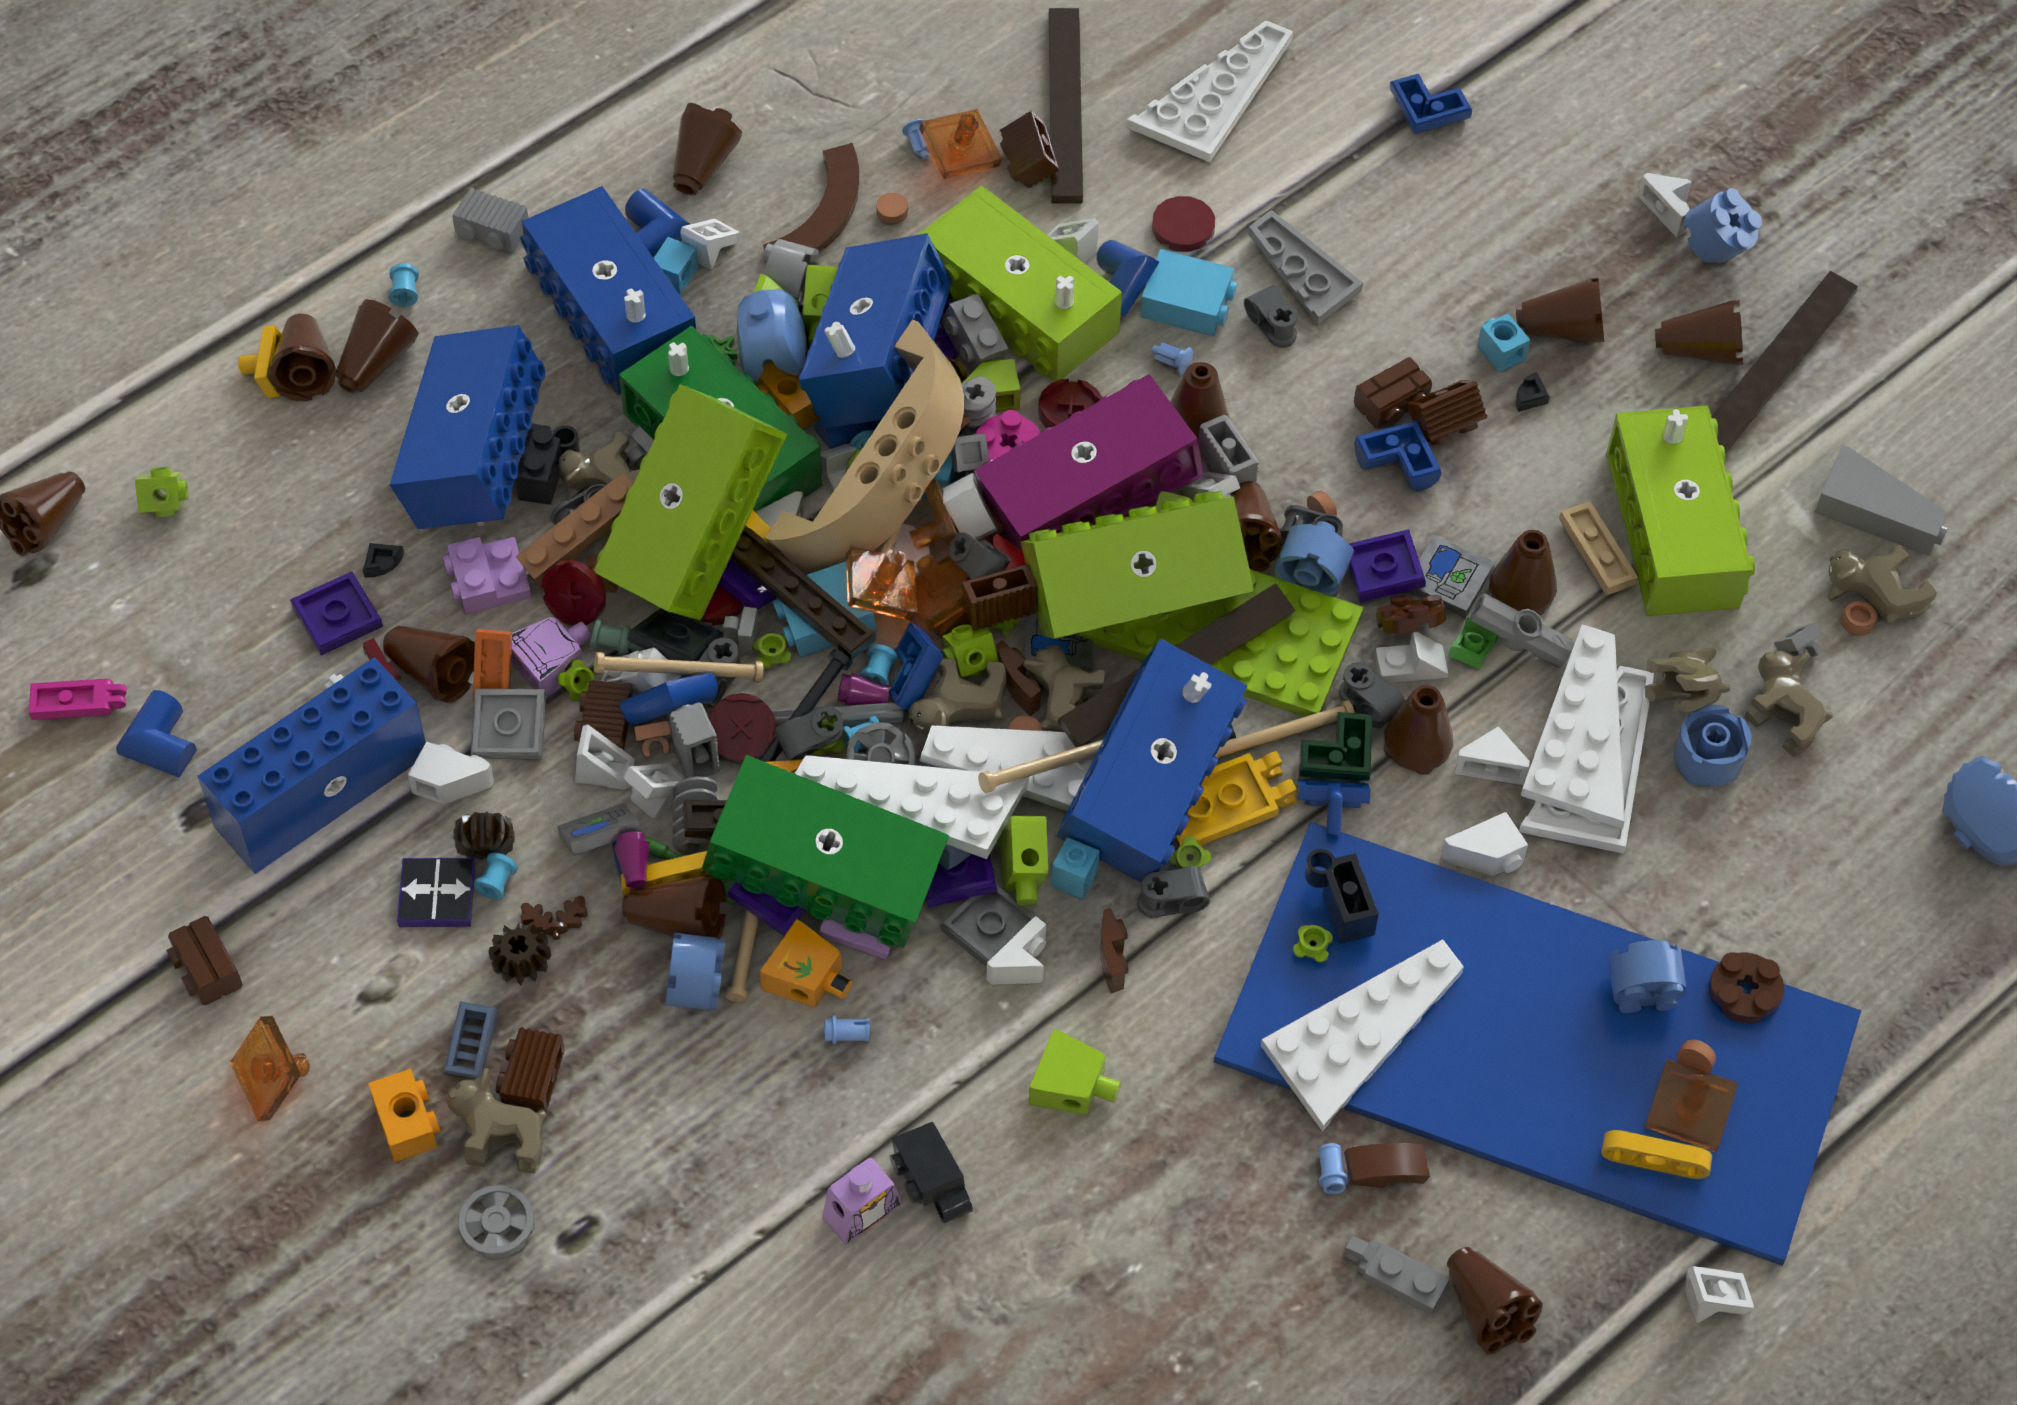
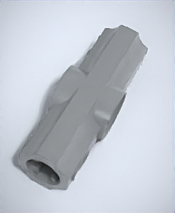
[1469,593,1574,667]

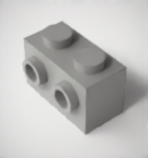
[941,293,1008,374]

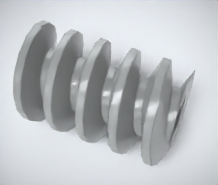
[961,376,996,436]
[672,776,718,856]

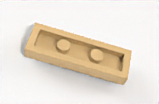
[1559,501,1638,596]

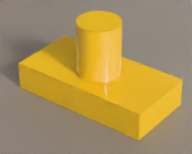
[238,325,281,398]

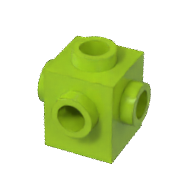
[135,467,189,517]
[941,625,999,677]

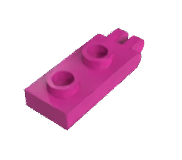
[29,679,127,720]

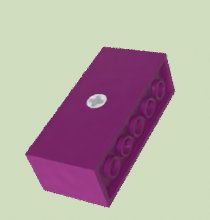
[975,374,1204,551]

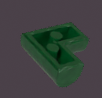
[1298,712,1372,782]

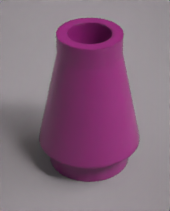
[837,672,890,705]
[614,832,650,888]

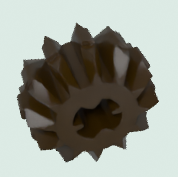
[453,811,515,860]
[488,921,552,986]

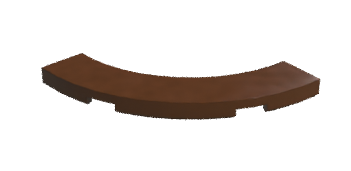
[763,143,859,251]

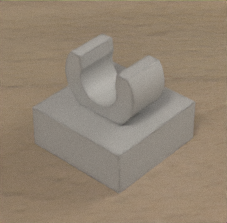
[626,426,654,469]
[951,433,989,472]
[723,607,759,656]
[1774,622,1823,663]

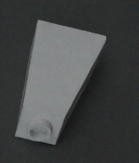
[1815,445,1948,556]

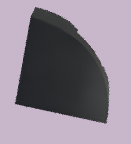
[1515,372,1550,412]
[363,543,404,578]

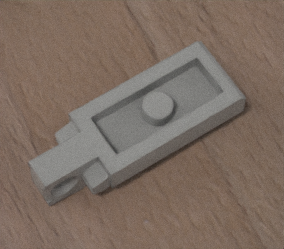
[1344,1236,1450,1314]

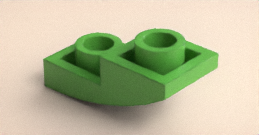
[1448,614,1499,669]

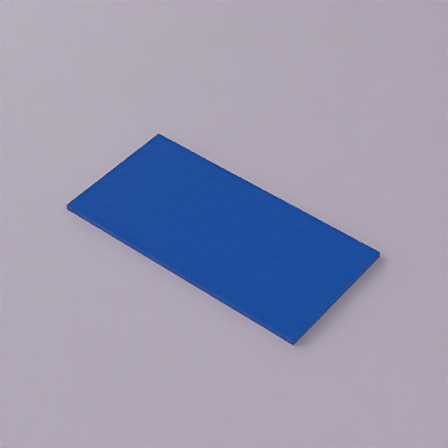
[1214,822,1862,1266]

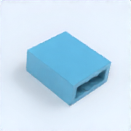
[1140,249,1238,336]
[773,559,877,658]

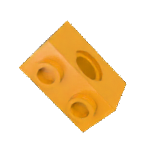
[756,362,820,429]
[368,1068,441,1163]

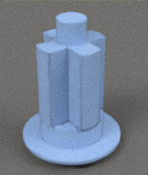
[902,119,933,159]
[1151,342,1193,375]

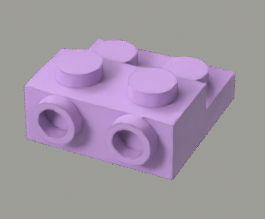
[442,537,532,614]

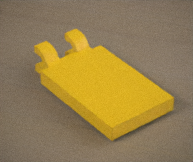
[1175,750,1297,847]

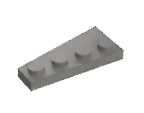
[1248,210,1363,325]

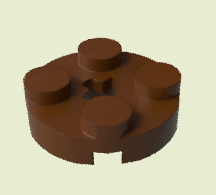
[1376,595,1446,633]
[1709,952,1784,1024]

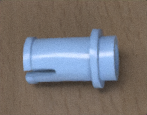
[824,1015,870,1045]
[1318,1143,1349,1194]

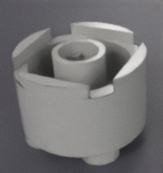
[755,239,819,312]

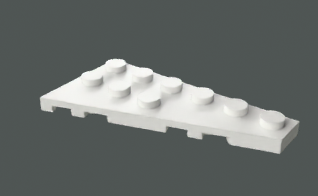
[1126,21,1293,162]
[1521,624,1625,829]
[1519,666,1654,854]
[919,725,1106,811]
[794,755,1029,859]
[1261,940,1464,1132]

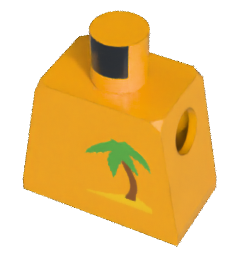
[760,919,853,1007]

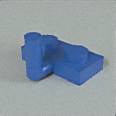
[1297,779,1371,835]

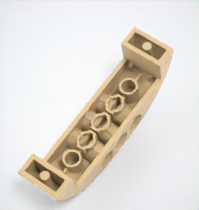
[765,320,964,575]

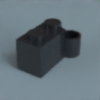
[515,423,580,505]
[1305,849,1379,944]
[890,1121,973,1223]

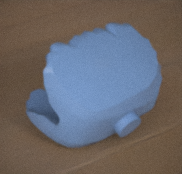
[736,289,807,382]
[1942,756,2017,866]

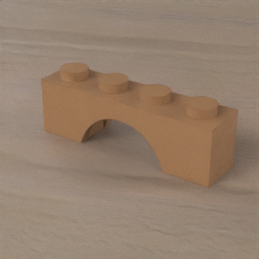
[515,472,633,594]

